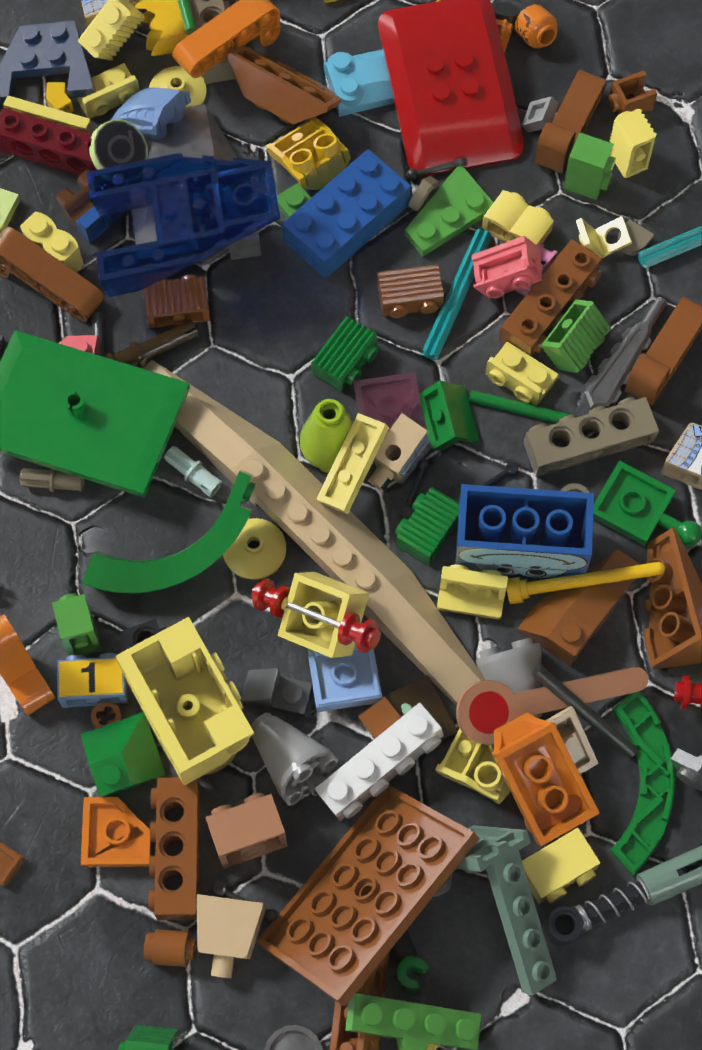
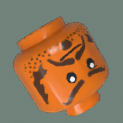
[515,4,558,49]

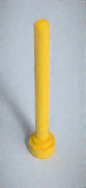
[507,562,665,604]

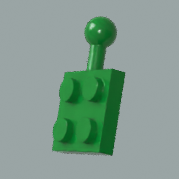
[593,460,702,546]

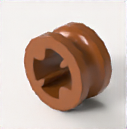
[91,701,122,729]

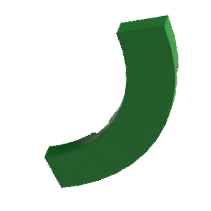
[609,691,675,877]

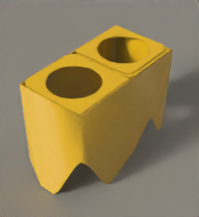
[132,0,189,56]

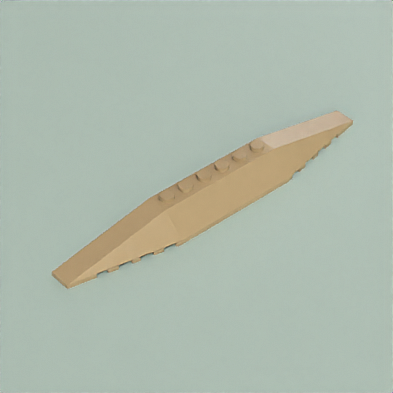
[142,360,485,706]

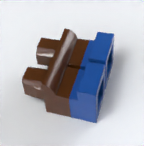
[56,169,131,244]

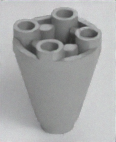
[476,638,542,719]
[251,713,338,806]

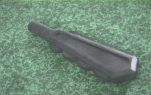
[584,297,667,410]

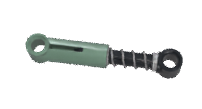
[545,845,702,947]

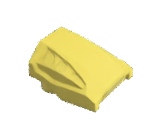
[435,728,510,804]

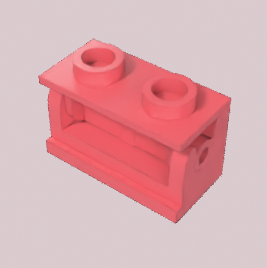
[472,236,542,299]

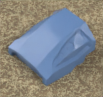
[111,87,191,140]

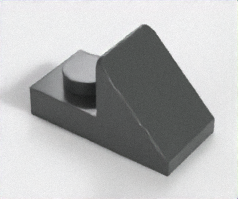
[240,668,313,718]

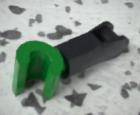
[390,929,429,996]

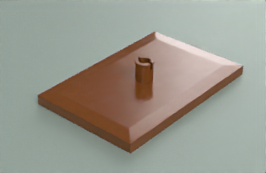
[256,785,479,1007]

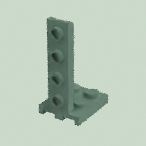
[456,825,557,995]

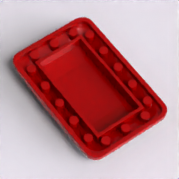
[378,0,524,176]

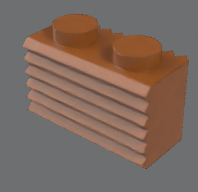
[377,264,444,318]
[143,275,210,328]

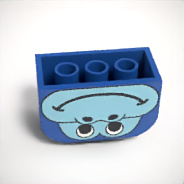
[456,484,594,579]

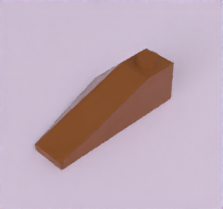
[644,528,702,669]

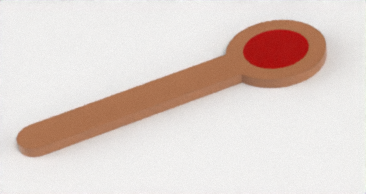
[456,667,648,745]

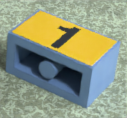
[57,653,128,708]

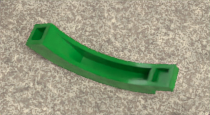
[81,470,256,593]

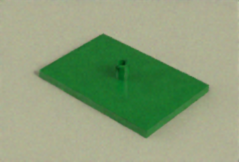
[0,330,190,498]

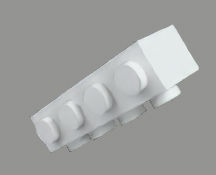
[315,702,444,821]

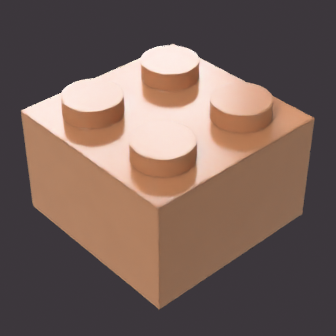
[205,793,288,870]

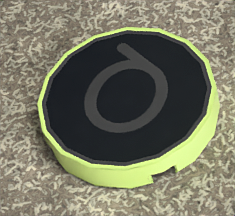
[89,119,148,181]

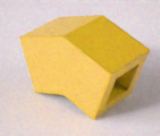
[46,82,74,113]

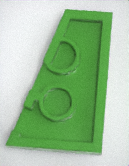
[405,165,494,257]

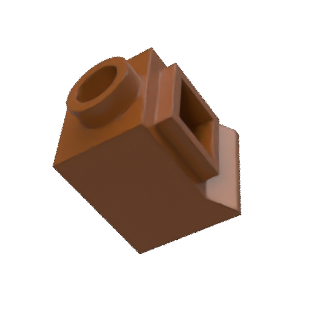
[608,70,657,114]

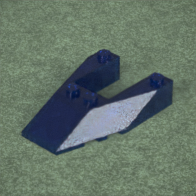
[87,153,281,297]

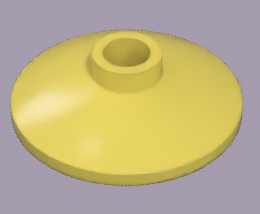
[149,66,207,107]
[223,518,287,580]

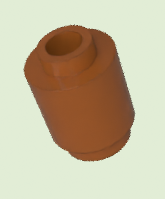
[144,929,197,967]

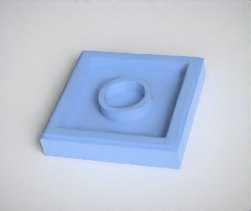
[307,643,382,712]

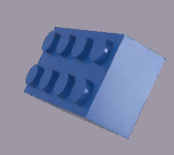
[282,149,411,279]

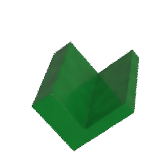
[418,380,480,452]

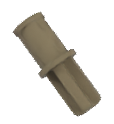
[20,468,85,492]

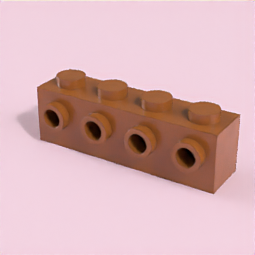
[499,239,602,357]

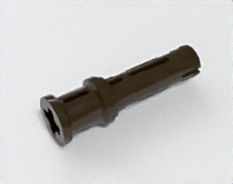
[105,319,199,368]

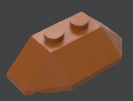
[227,45,341,124]

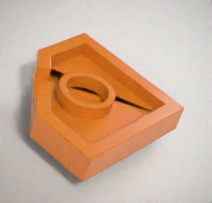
[81,797,152,867]

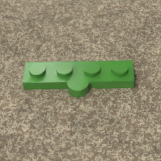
[345,993,481,1050]

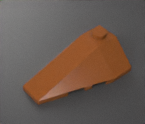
[517,549,641,668]

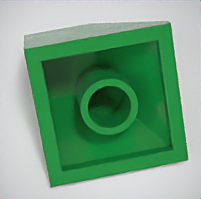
[81,712,166,797]

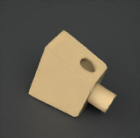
[197,894,267,978]

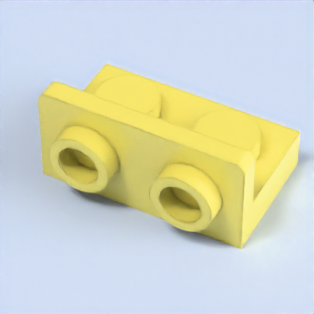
[76,63,140,119]
[485,342,558,406]

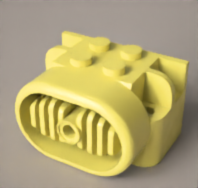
[116,617,254,786]

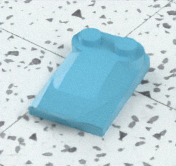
[323,49,394,117]

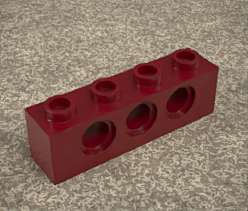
[0,108,111,180]

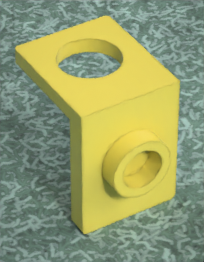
[576,217,632,258]

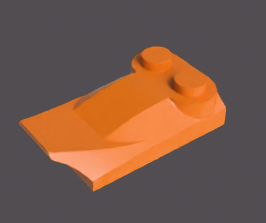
[493,712,600,846]

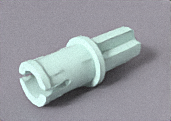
[164,446,223,498]

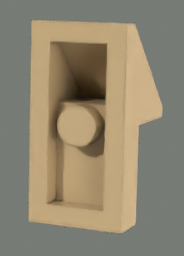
[546,706,599,774]

